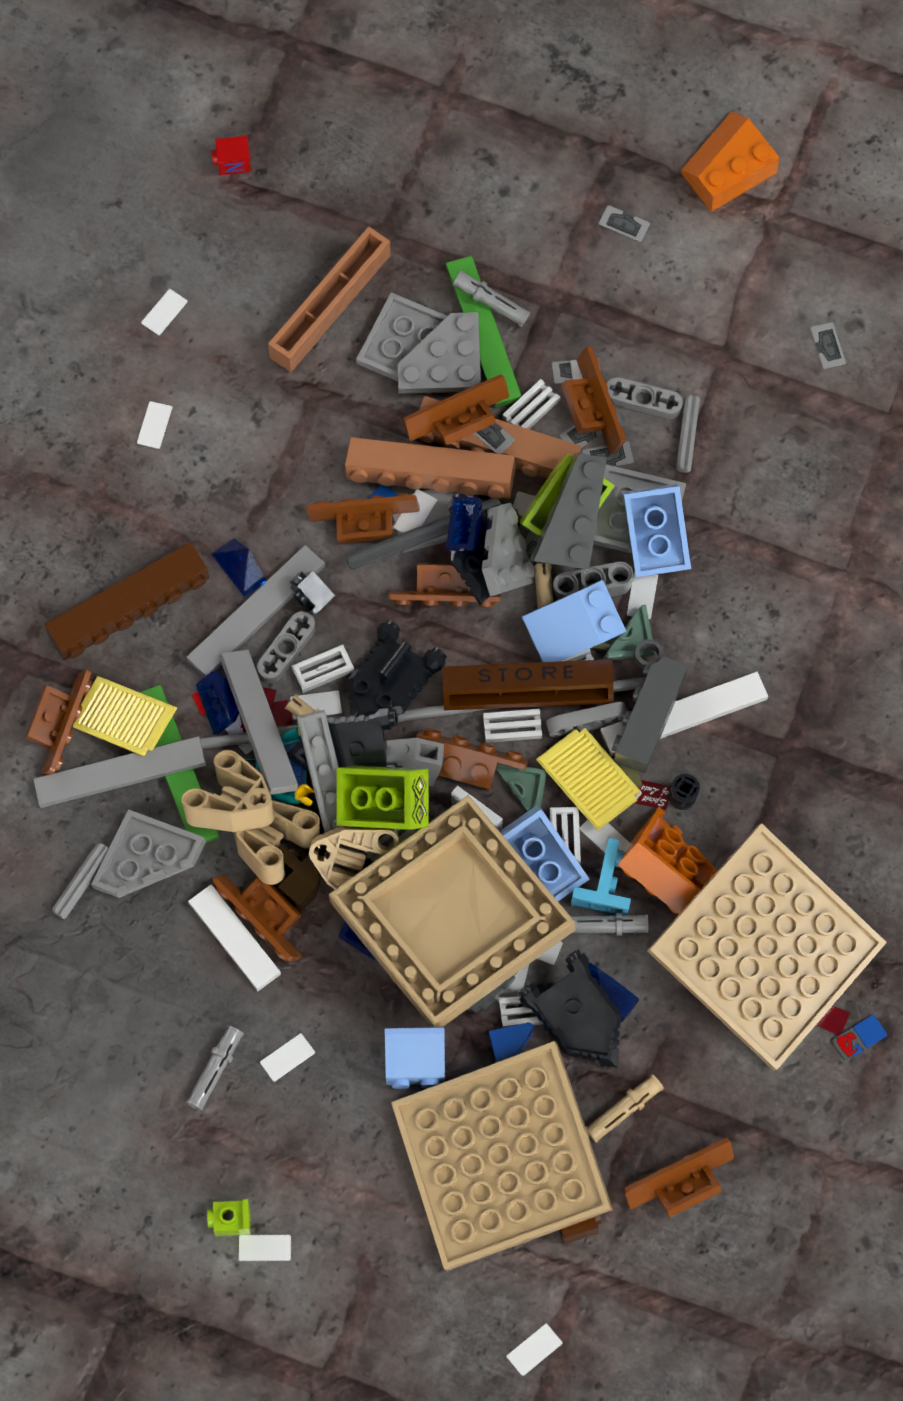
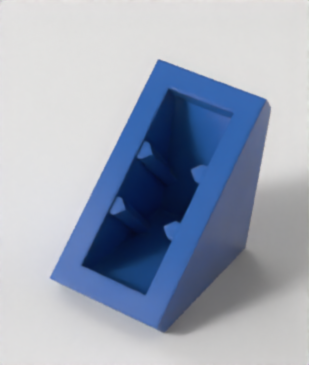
[489,1022,534,1063]

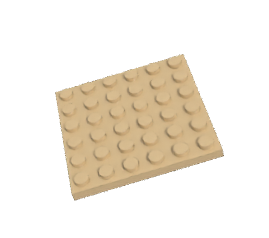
[647,823,887,1071]
[391,1041,613,1271]

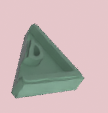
[603,605,655,660]
[496,763,547,812]

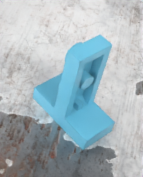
[571,838,631,915]

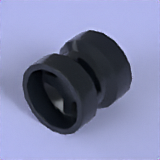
[668,774,700,810]

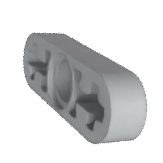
[607,377,683,419]
[257,611,315,683]
[546,702,627,738]

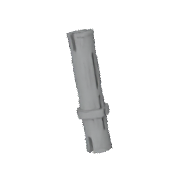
[452,270,531,327]
[571,913,648,936]
[186,1025,244,1111]

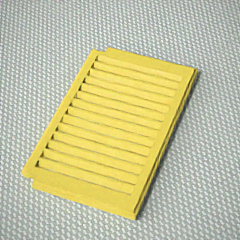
[73,676,177,756]
[536,728,641,831]

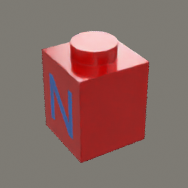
[211,136,251,176]

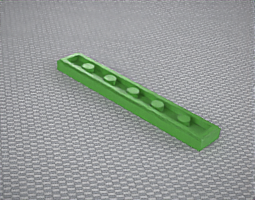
[446,256,522,408]
[140,685,219,843]

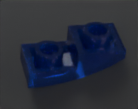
[589,963,640,1022]

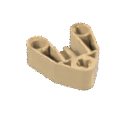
[182,750,274,832]
[233,801,320,885]
[309,826,399,889]

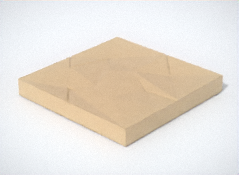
[329,795,575,1028]

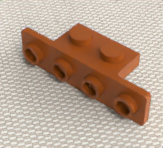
[561,347,625,454]
[403,374,509,445]
[306,493,420,544]
[388,563,501,607]
[24,669,92,776]
[416,728,529,789]
[212,875,302,962]
[623,1138,734,1218]

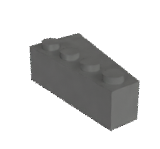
[530,453,607,569]

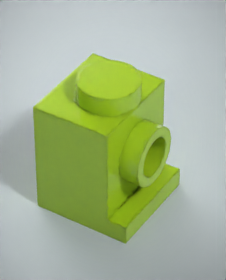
[207,1199,251,1236]

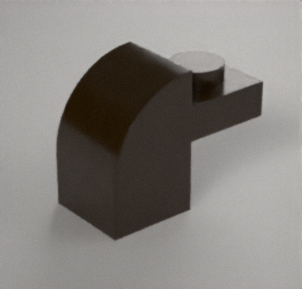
[277,844,320,913]

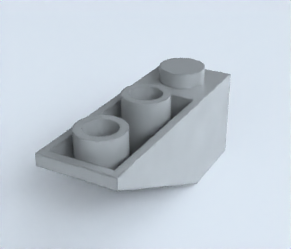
[386,738,444,786]

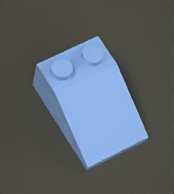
[622,484,691,577]
[522,580,626,662]
[499,805,589,901]
[385,1028,445,1089]

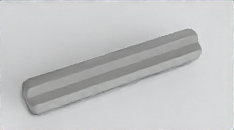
[676,395,700,473]
[52,843,109,919]

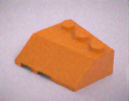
[681,111,780,212]
[618,807,717,914]

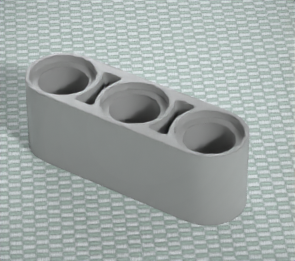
[553,562,633,601]

